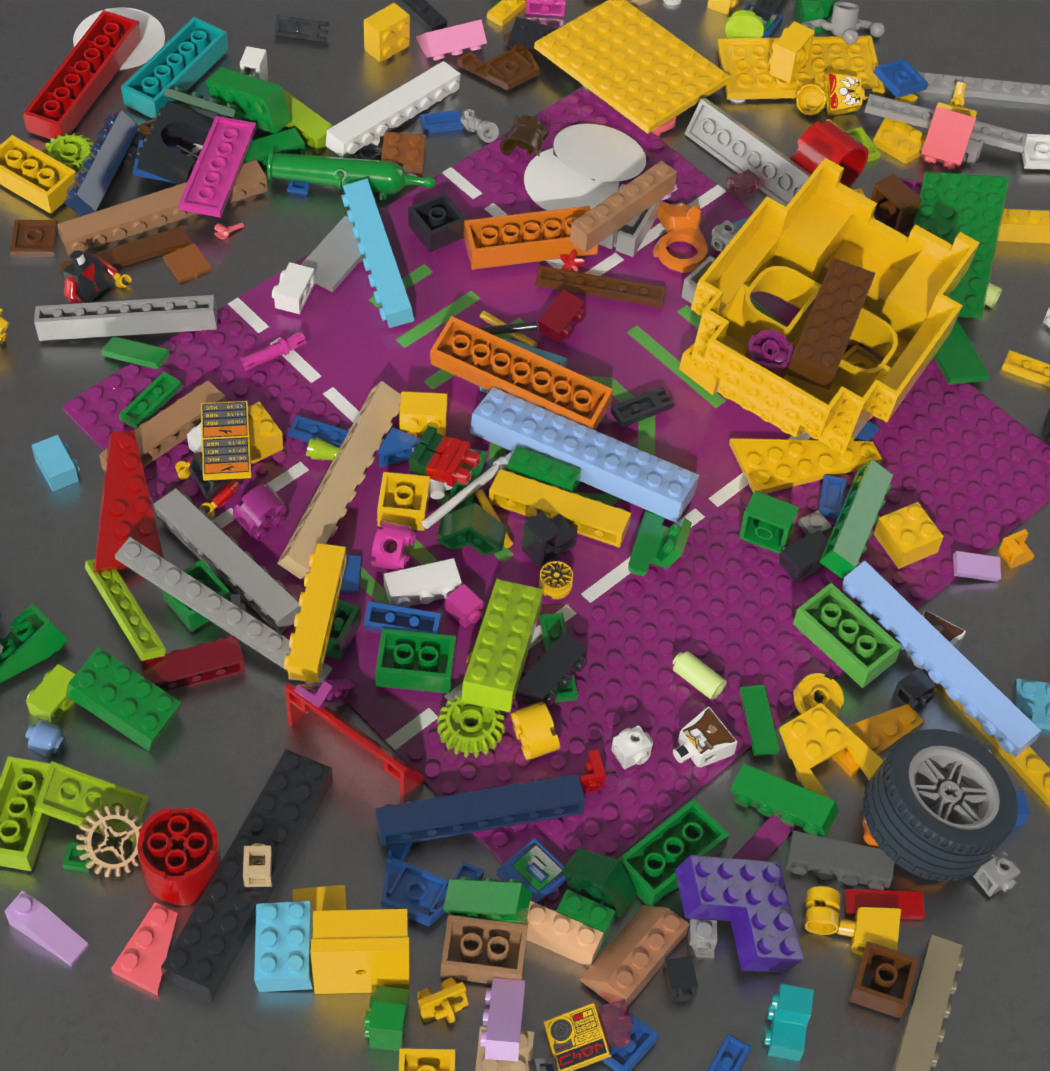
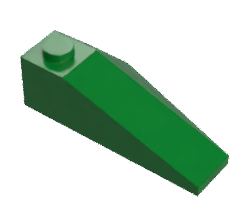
[0,603,68,683]

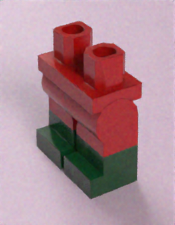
[409,426,480,487]

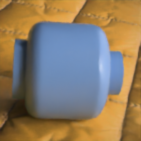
[25,720,66,757]

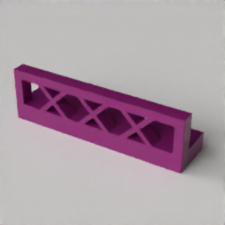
[294,679,358,708]

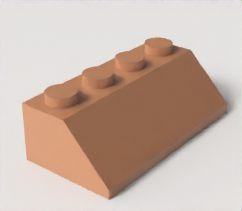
[580,905,690,1011]

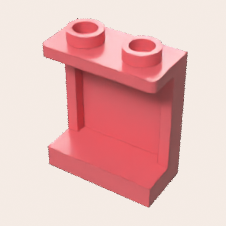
[921,107,976,170]

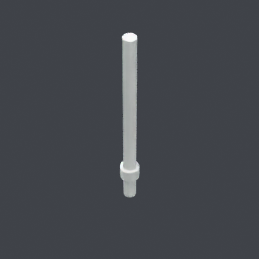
[422,451,514,529]

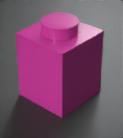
[446,584,483,628]

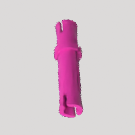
[241,331,307,371]

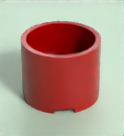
[790,119,869,188]
[137,807,222,906]

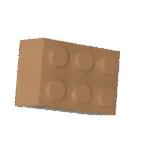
[441,915,528,984]

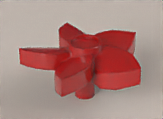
[560,249,585,272]

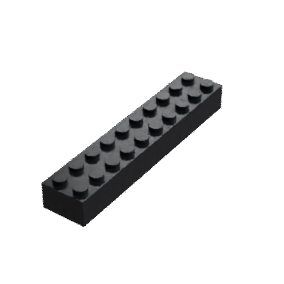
[161,749,333,1001]

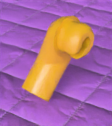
[950,82,966,106]

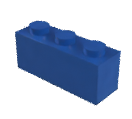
[364,601,441,634]

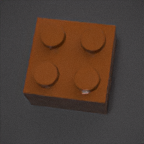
[381,132,426,177]

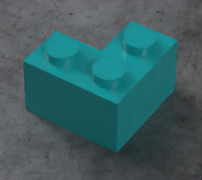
[764,984,814,1061]

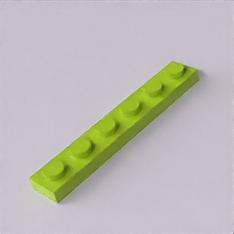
[85,559,166,661]

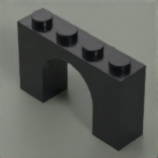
[136,101,214,185]

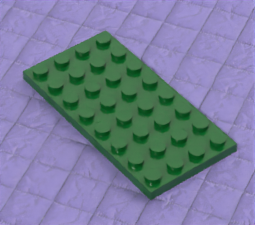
[913,172,1009,319]

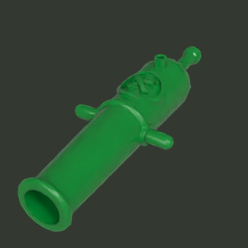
[267,149,436,200]

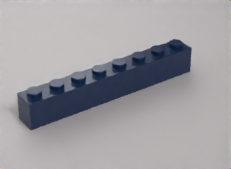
[375,774,585,848]

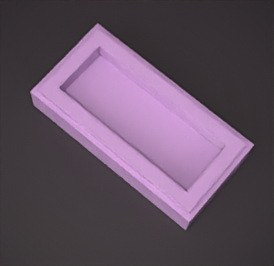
[953,551,1001,582]

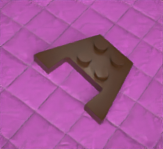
[457,32,539,91]

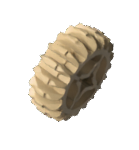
[76,805,144,877]

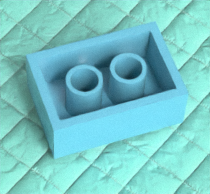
[254,901,313,992]

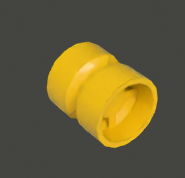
[804,886,840,935]

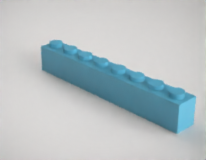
[341,179,414,328]

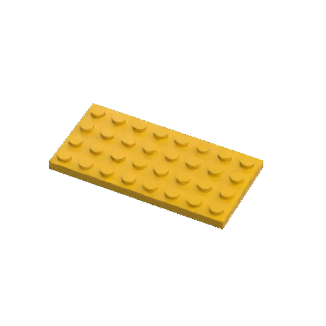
[717,36,885,100]

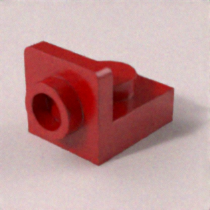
[580,749,606,792]

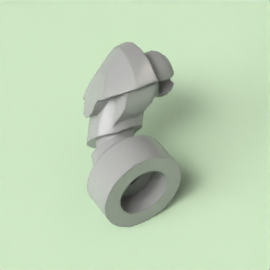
[460,109,499,143]

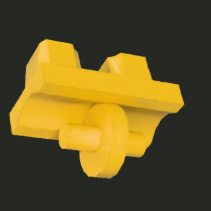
[417,978,469,1024]

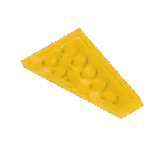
[729,438,882,494]

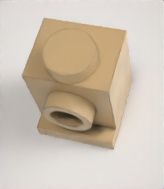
[243,843,272,887]

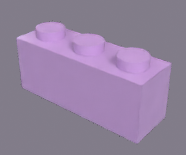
[480,978,525,1062]

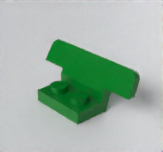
[628,510,692,576]

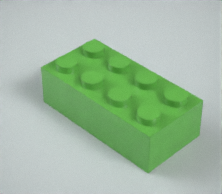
[793,583,901,688]

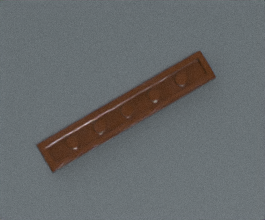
[60,226,191,273]
[535,266,667,308]

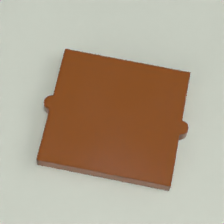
[163,243,212,283]

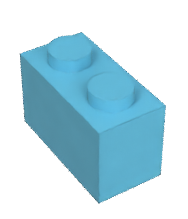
[31,435,80,492]

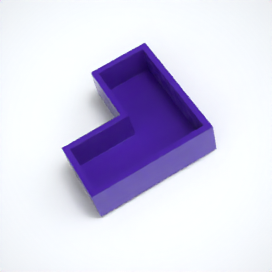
[675,855,803,973]

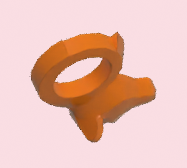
[653,200,708,273]

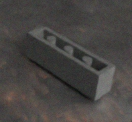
[785,831,894,891]

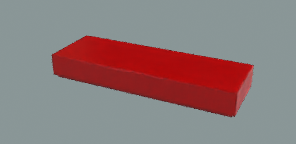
[843,889,925,920]

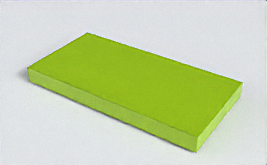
[33,761,149,845]

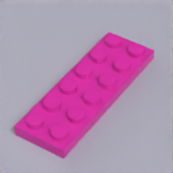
[179,116,256,218]

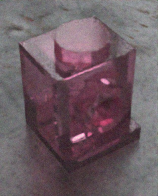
[725,169,760,202]
[598,999,633,1048]

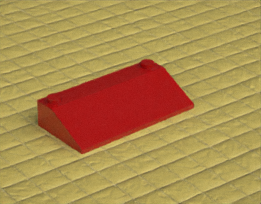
[285,683,424,804]

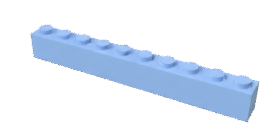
[842,561,1041,758]

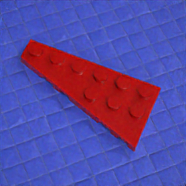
[93,430,164,572]

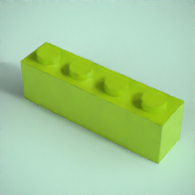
[283,89,334,154]

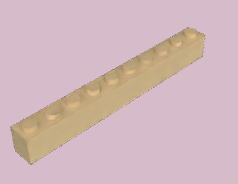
[277,381,401,579]

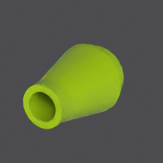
[306,437,339,460]

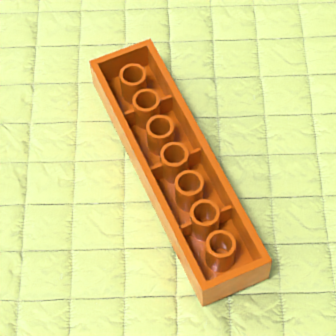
[430,316,613,431]

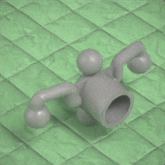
[801,1,885,45]

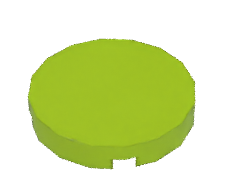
[725,10,764,38]

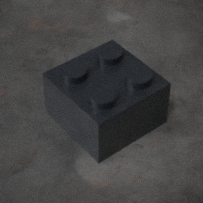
[408,192,467,252]

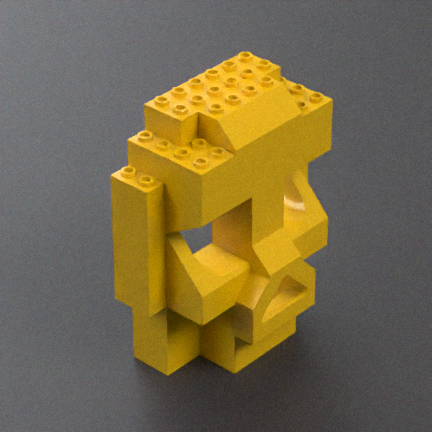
[689,158,980,455]

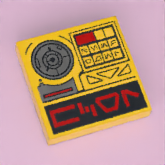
[544,1003,611,1071]

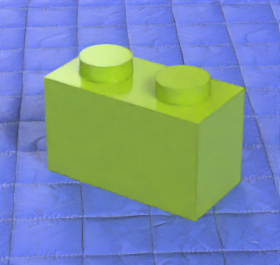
[26,664,75,725]

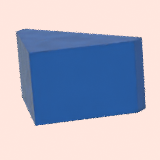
[378,427,421,468]

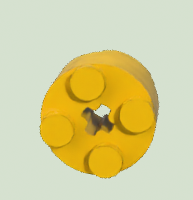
[510,702,560,761]

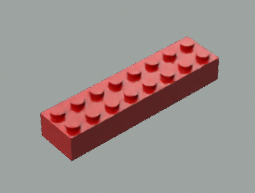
[23,10,141,139]

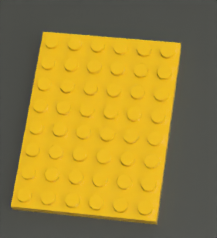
[534,0,731,134]

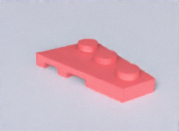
[111,902,179,996]

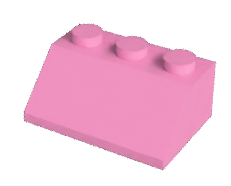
[416,20,487,60]

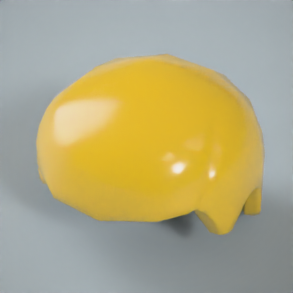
[796,84,827,116]

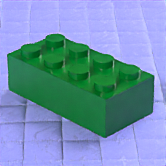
[206,67,292,134]
[66,647,181,751]
[618,799,729,906]

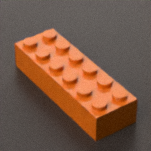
[464,206,598,270]

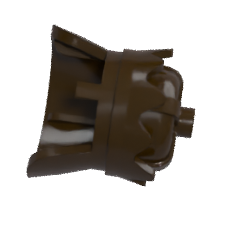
[500,115,550,156]

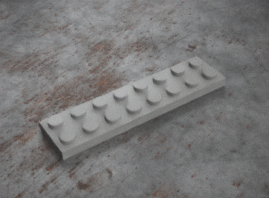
[684,98,811,207]

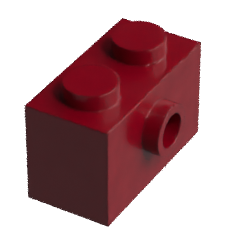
[538,289,586,345]

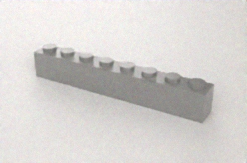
[34,295,218,341]
[154,488,301,634]

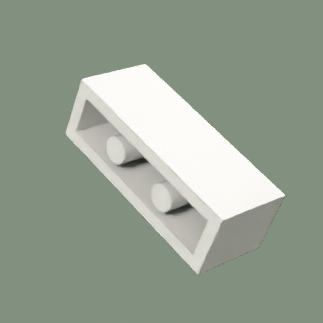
[384,558,461,608]

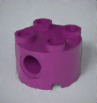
[745,330,793,378]
[233,484,288,541]

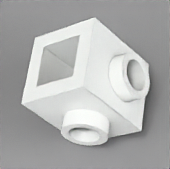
[611,725,653,770]

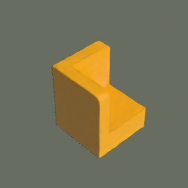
[998,529,1034,569]

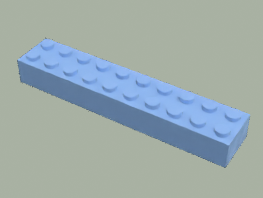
[470,387,699,523]

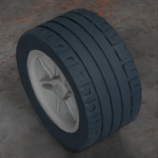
[863,729,1018,881]

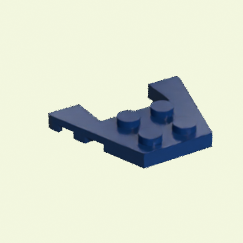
[381,843,485,926]

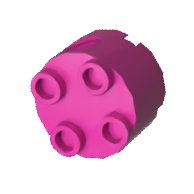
[371,520,416,571]

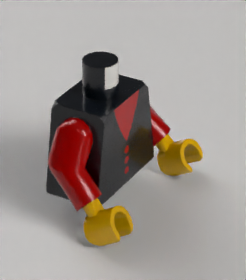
[63,250,132,304]
[175,452,243,520]

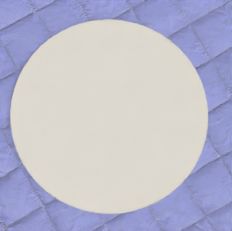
[73,7,165,70]
[554,124,646,182]
[524,148,619,211]

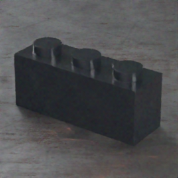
[518,633,588,706]

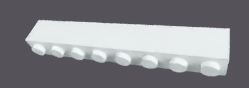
[326,61,460,158]

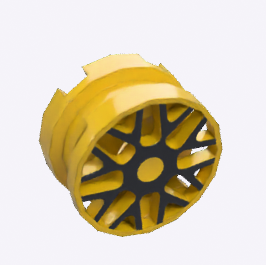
[539,561,573,599]

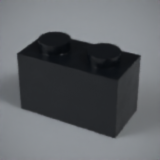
[779,529,828,583]

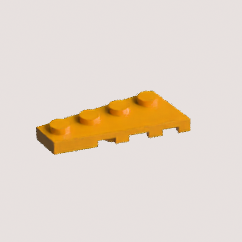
[831,704,924,777]

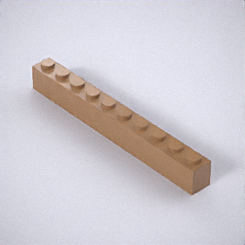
[57,160,267,256]

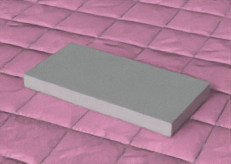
[301,216,365,292]

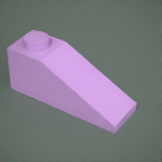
[5,891,89,966]

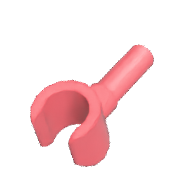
[214,222,244,240]

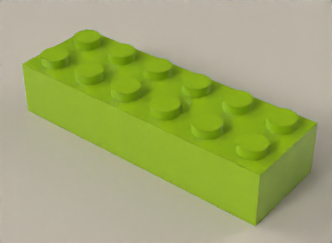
[461,579,544,712]

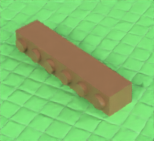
[570,160,677,253]
[99,381,226,472]

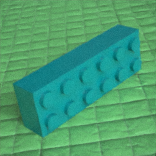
[121,17,228,119]

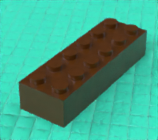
[786,258,875,390]

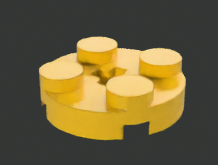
[793,673,844,716]

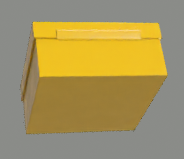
[310,909,409,994]

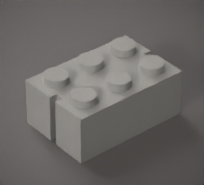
[599,184,660,257]

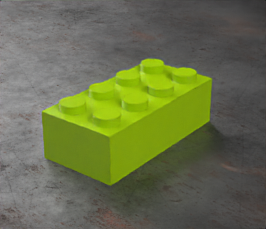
[0,756,50,871]

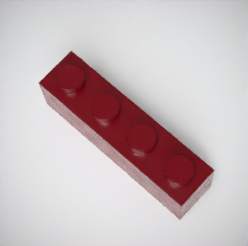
[140,636,246,693]

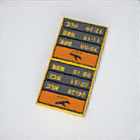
[201,401,251,481]

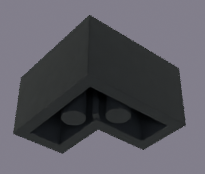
[522,512,577,569]

